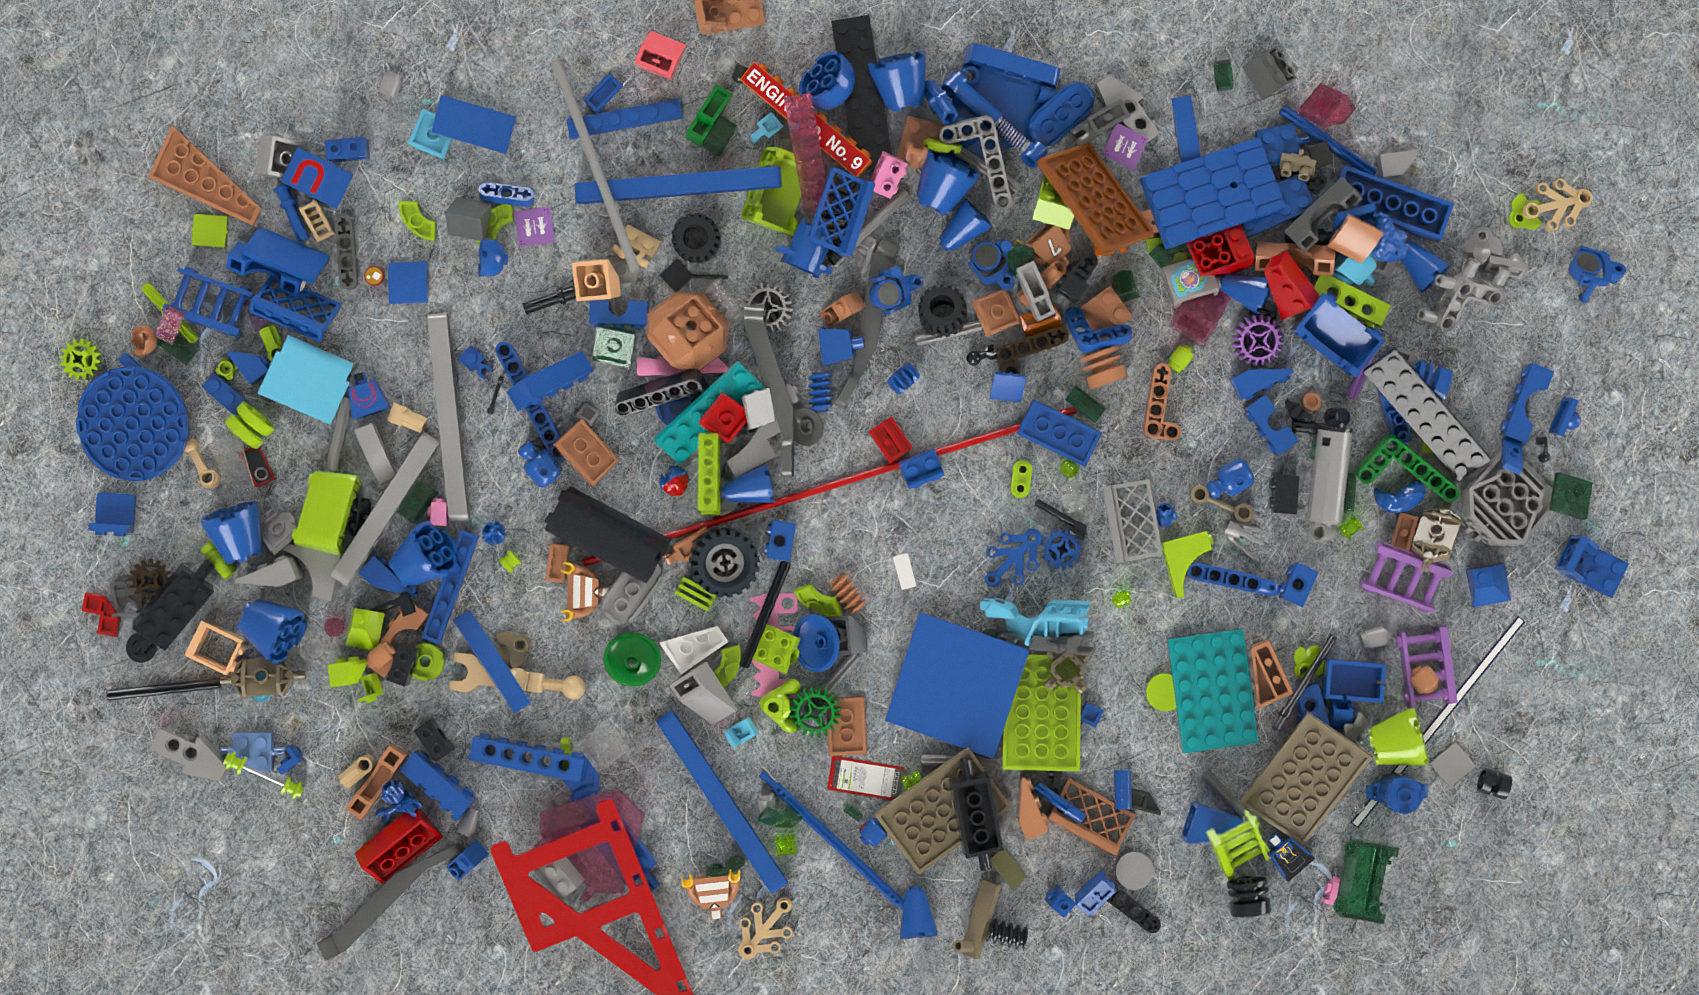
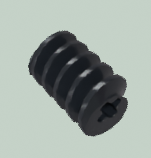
[986,919,1028,951]

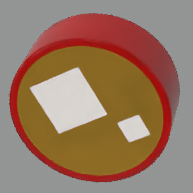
[364,266,385,286]

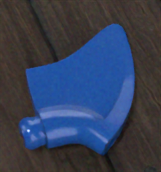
[563,751,599,803]

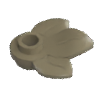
[496,631,531,668]

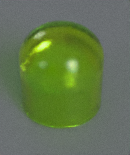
[1059,459,1079,479]
[1112,590,1131,608]

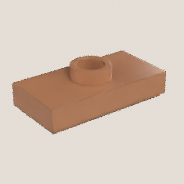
[545,543,570,583]

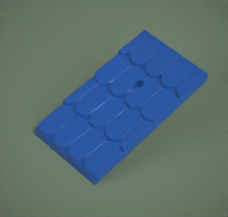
[1139,137,1286,250]

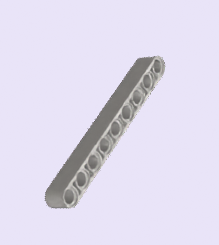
[331,432,441,587]

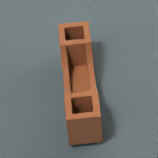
[1255,241,1336,276]
[366,601,430,677]
[345,743,409,820]

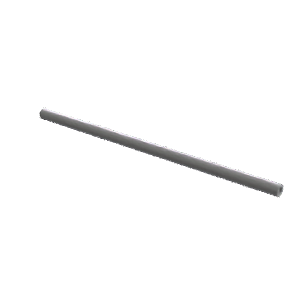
[551,59,640,273]

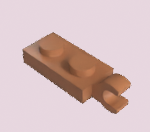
[664,526,709,565]

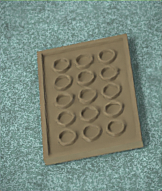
[1240,712,1372,846]
[874,747,1012,874]

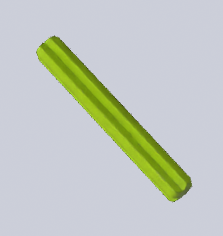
[141,283,199,344]

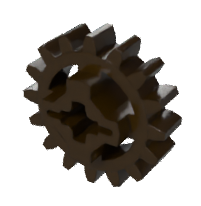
[128,558,171,601]

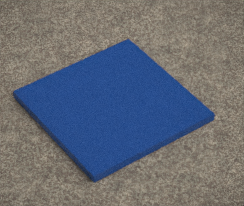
[885,612,1030,759]

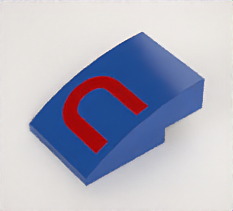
[280,147,354,209]

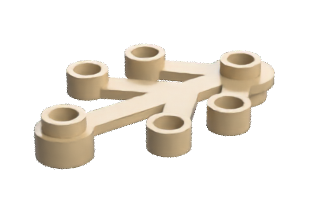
[1522,178,1592,232]
[738,896,793,960]

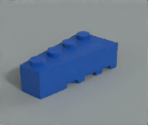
[400,750,477,821]

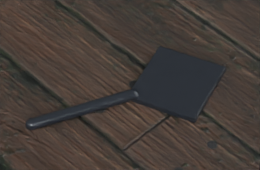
[660,259,728,292]

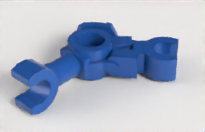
[376,790,423,823]

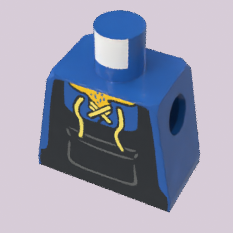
[1268,833,1315,882]

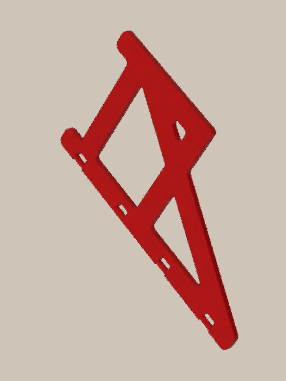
[490,798,694,995]

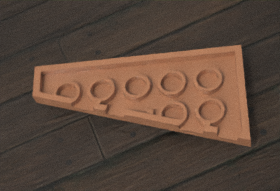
[148,126,262,226]

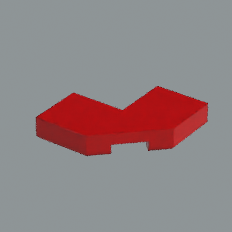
[82,592,121,637]

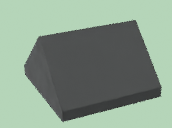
[445,197,493,241]

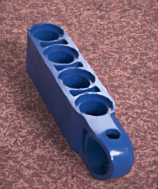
[1186,562,1280,596]

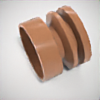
[1079,346,1128,390]

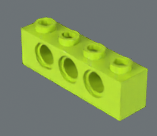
[1313,275,1391,329]

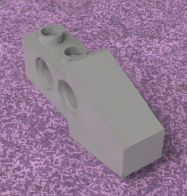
[1095,75,1160,144]
[150,726,230,781]

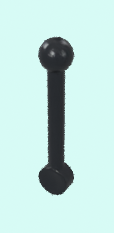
[487,376,504,415]

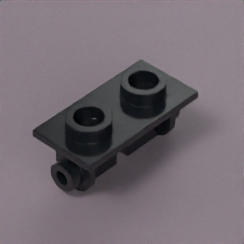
[348,497,371,536]

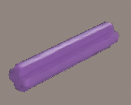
[1347,354,1375,399]

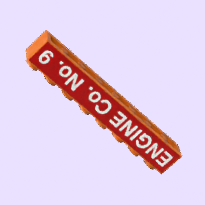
[740,62,873,178]

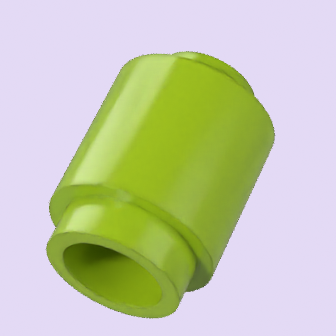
[1167,344,1194,373]

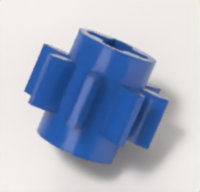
[1156,503,1177,527]
[482,521,506,546]
[381,780,405,804]

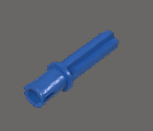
[1034,782,1086,824]

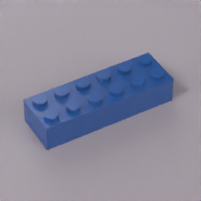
[1335,166,1454,242]

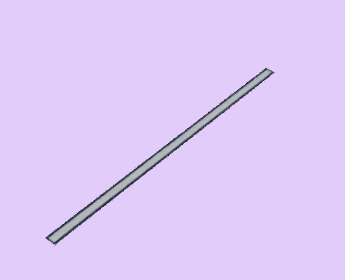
[1351,616,1525,828]

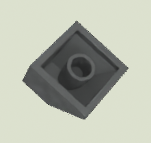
[826,616,868,655]

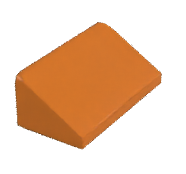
[1019,304,1062,338]

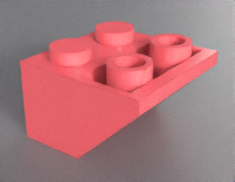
[635,31,687,81]

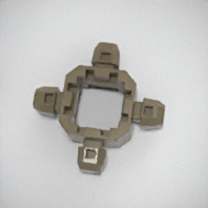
[1044,651,1090,693]

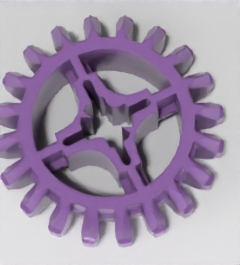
[1232,314,1284,366]

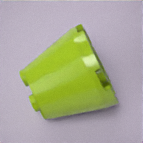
[1368,707,1429,766]

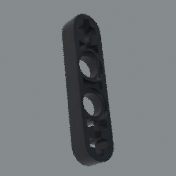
[1107,885,1161,933]

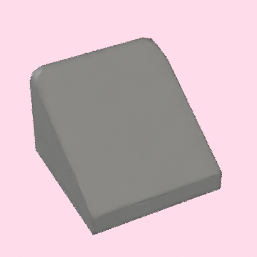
[1373,258,1397,279]
[573,402,601,428]

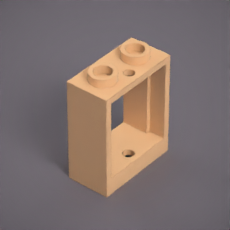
[185,620,248,675]

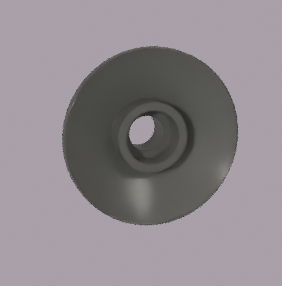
[793,408,824,446]

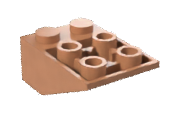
[1017,774,1049,841]

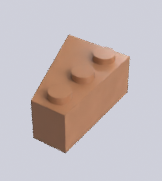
[1251,638,1293,709]

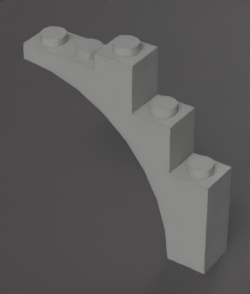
[727,384,801,478]

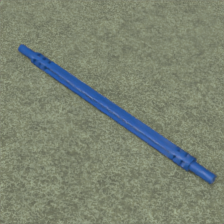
[759,771,904,911]

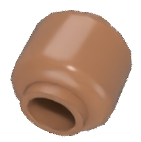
[1410,665,1439,695]

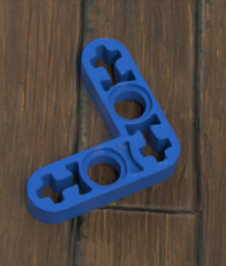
[1065,307,1132,352]

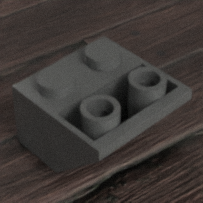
[1242,46,1297,99]

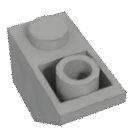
[1376,147,1419,179]

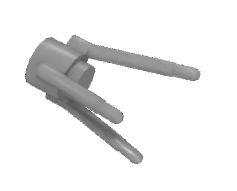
[834,236,877,275]
[1223,520,1264,562]

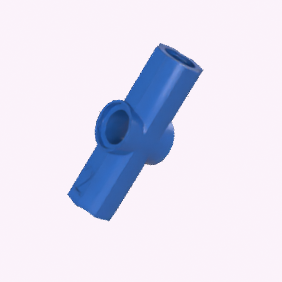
[924,80,958,125]

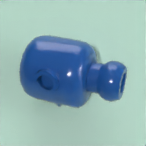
[518,441,562,487]
[1206,458,1255,498]

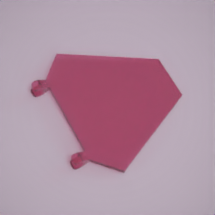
[532,787,645,902]

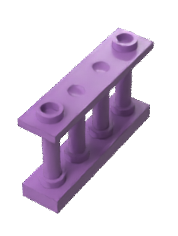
[1360,540,1452,613]
[1395,626,1458,709]

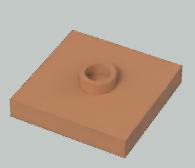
[972,289,1021,337]

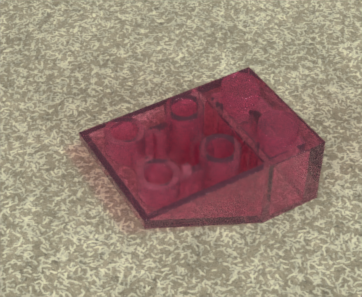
[1169,290,1231,346]

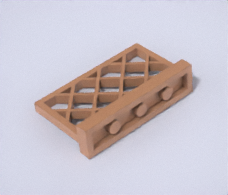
[1046,778,1136,856]

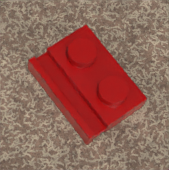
[868,416,913,464]

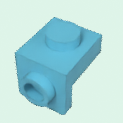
[724,717,759,748]

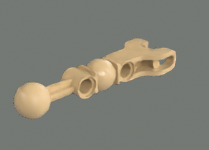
[449,653,586,700]

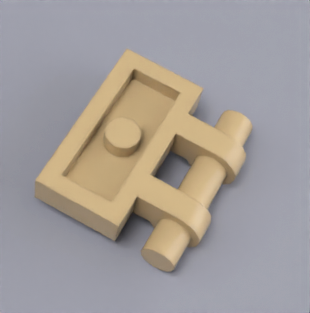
[612,224,661,269]

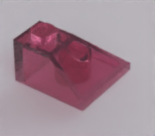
[1297,83,1356,127]

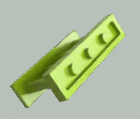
[1206,810,1269,881]

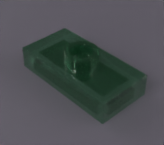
[1065,385,1106,423]

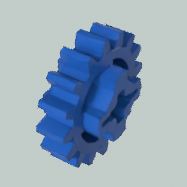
[1041,529,1083,570]

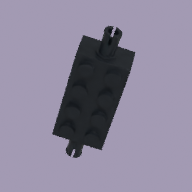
[131,559,215,656]
[949,757,1004,871]

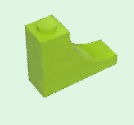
[1161,531,1214,599]

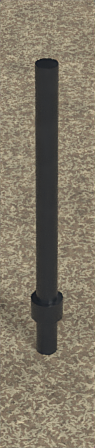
[1272,635,1337,731]

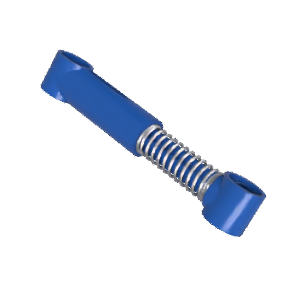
[941,71,1048,168]

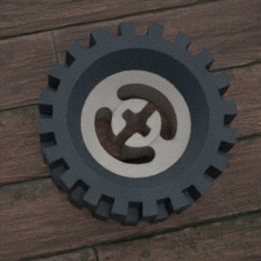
[689,527,760,598]

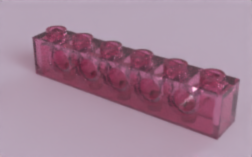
[784,93,830,213]

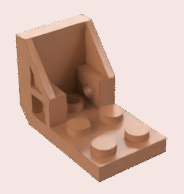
[694,0,765,34]

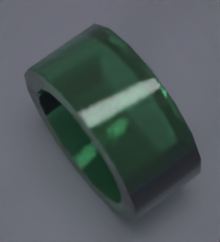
[1214,59,1233,92]

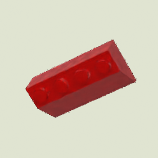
[355,808,443,885]

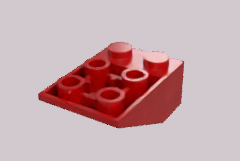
[1186,224,1255,277]

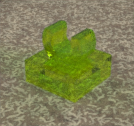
[775,834,797,857]

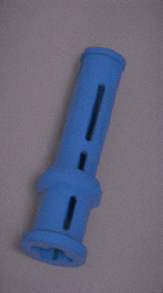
[273,184,309,243]

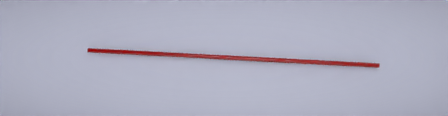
[582,406,1078,566]

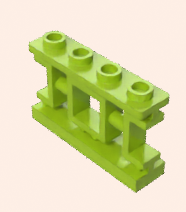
[698,433,721,516]

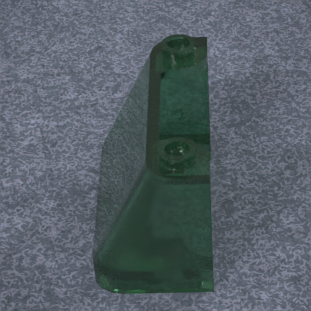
[1333,839,1399,924]

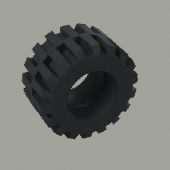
[671,213,721,263]
[918,284,967,338]

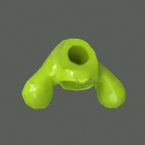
[758,678,801,733]

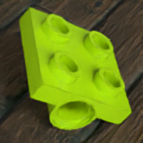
[753,624,801,674]

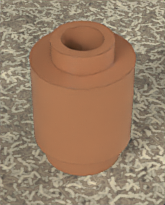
[367,641,396,669]

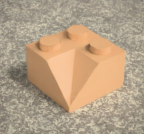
[572,259,621,301]

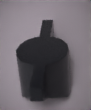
[1285,399,1312,420]

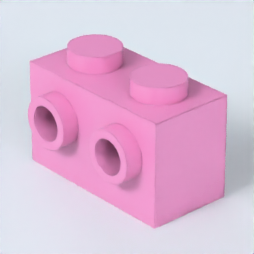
[869,151,907,199]

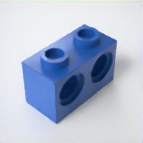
[325,137,370,163]

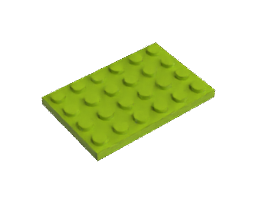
[1002,654,1081,772]

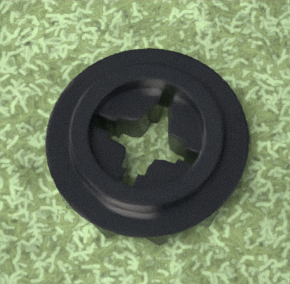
[126,633,157,663]

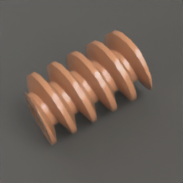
[828,573,867,616]

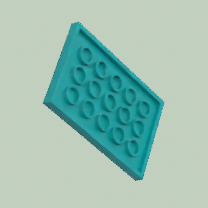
[1167,628,1259,754]

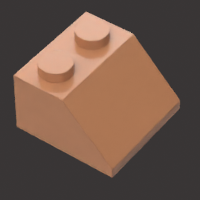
[1079,286,1133,339]

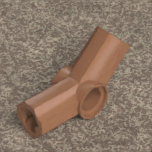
[1016,260,1067,307]

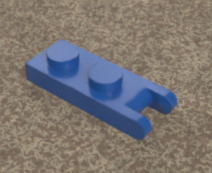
[201,372,254,416]

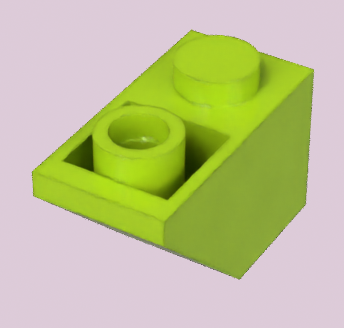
[327,656,368,687]

